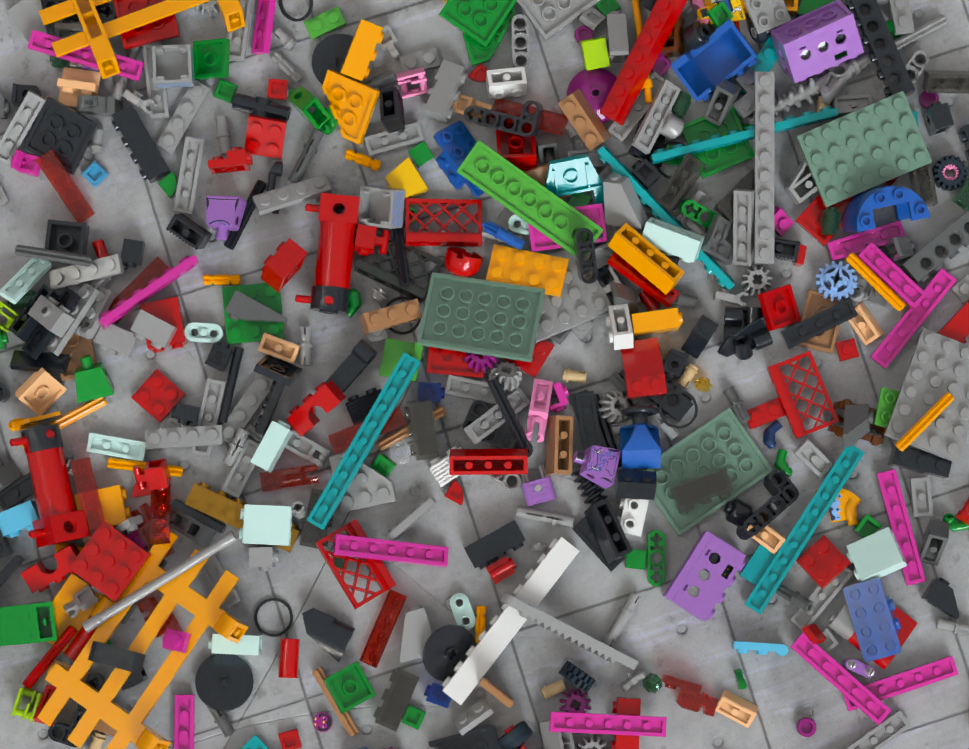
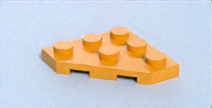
[322,69,380,145]

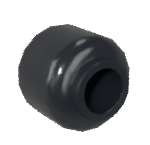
[682,21,711,50]
[724,499,753,526]

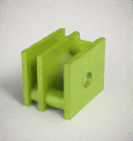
[580,37,610,71]
[0,301,19,333]
[11,686,44,722]

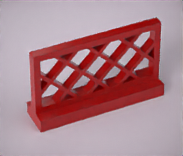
[405,198,482,247]
[767,351,839,439]
[315,519,396,610]

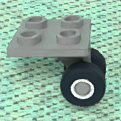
[743,0,791,43]

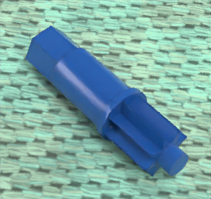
[482,221,526,250]

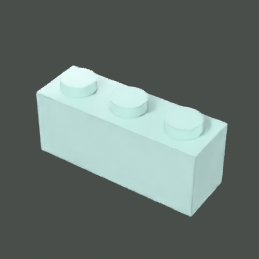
[642,217,704,263]

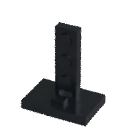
[253,354,303,435]

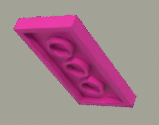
[527,203,607,252]

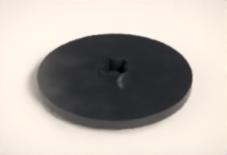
[312,34,369,85]
[423,625,476,682]
[195,654,254,711]

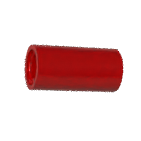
[278,638,300,678]

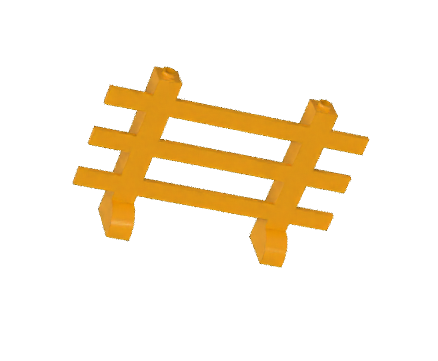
[38,0,246,79]
[37,528,249,749]

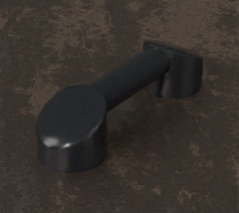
[267,161,283,214]

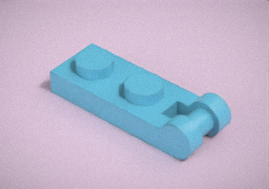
[732,641,789,656]

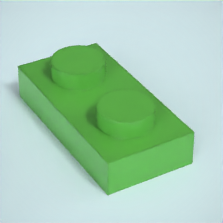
[304,6,346,40]

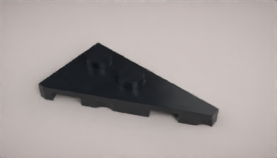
[429,724,501,749]

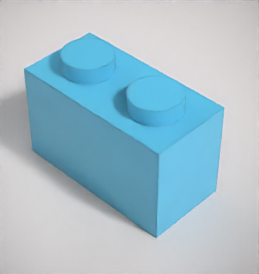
[0,500,40,539]

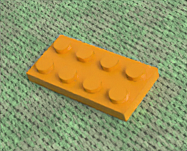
[486,244,569,297]

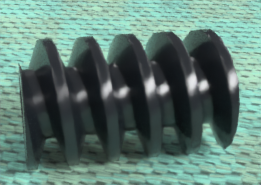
[571,469,608,507]

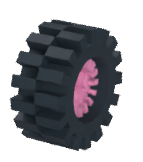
[931,155,968,191]
[559,660,596,693]

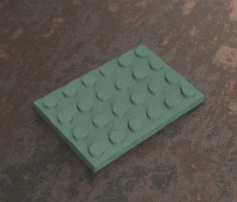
[796,91,932,207]
[417,272,545,362]
[638,407,774,536]

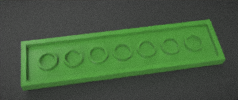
[456,140,604,260]

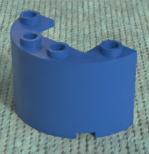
[670,19,758,102]
[842,186,930,232]

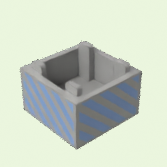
[152,44,195,88]
[358,185,405,229]

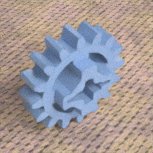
[816,261,857,302]

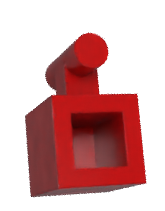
[354,224,390,256]
[132,458,171,491]
[486,556,517,584]

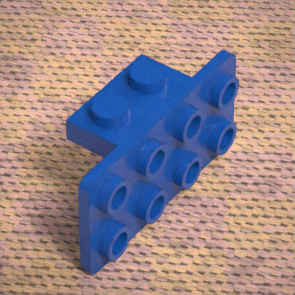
[434,121,485,197]
[843,578,902,662]

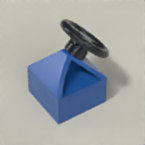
[619,406,661,469]

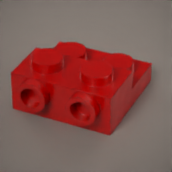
[208,147,253,174]

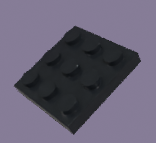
[23,97,99,175]

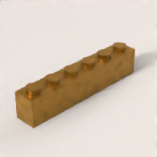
[185,481,300,553]

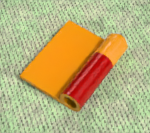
[48,573,115,661]

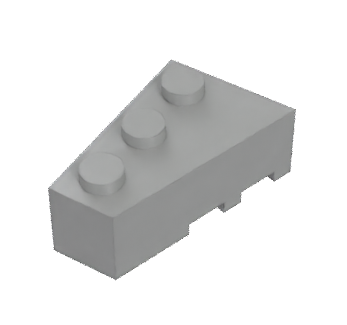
[420,59,468,124]
[784,158,818,204]

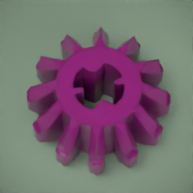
[465,352,497,373]
[559,688,592,713]

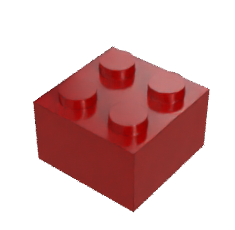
[261,238,308,292]

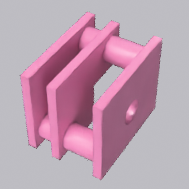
[396,67,429,99]

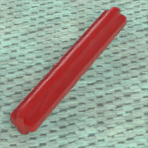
[22,625,77,689]

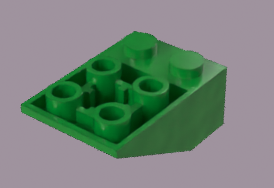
[0,600,58,646]

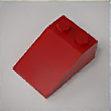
[495,111,536,171]
[620,337,667,400]

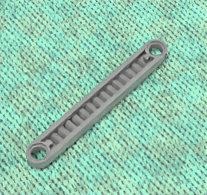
[501,593,639,670]

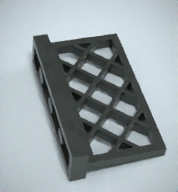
[354,230,443,303]

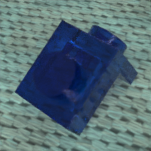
[417,382,445,403]
[424,682,451,709]

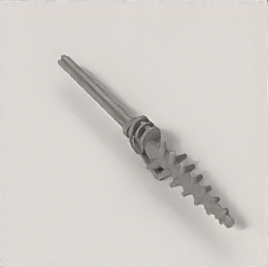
[748,15,947,125]

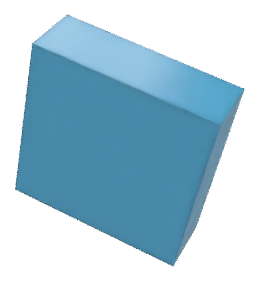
[82,160,109,188]

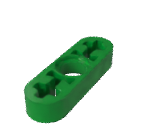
[679,199,727,229]
[647,530,665,586]

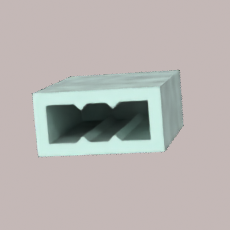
[250,420,293,473]
[239,504,292,546]
[846,527,908,582]
[208,633,263,655]

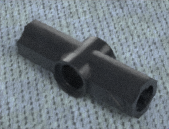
[232,93,291,122]

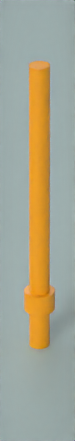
[632,0,653,104]

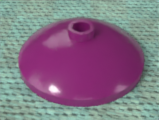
[566,68,617,123]

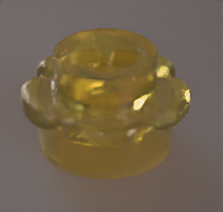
[694,377,713,392]

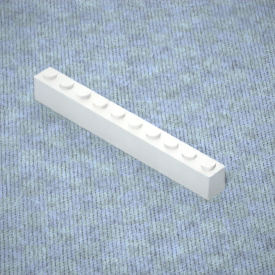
[442,537,579,705]

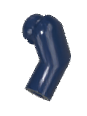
[763,420,783,449]

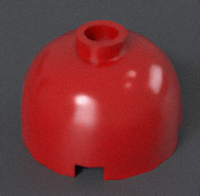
[444,246,483,277]

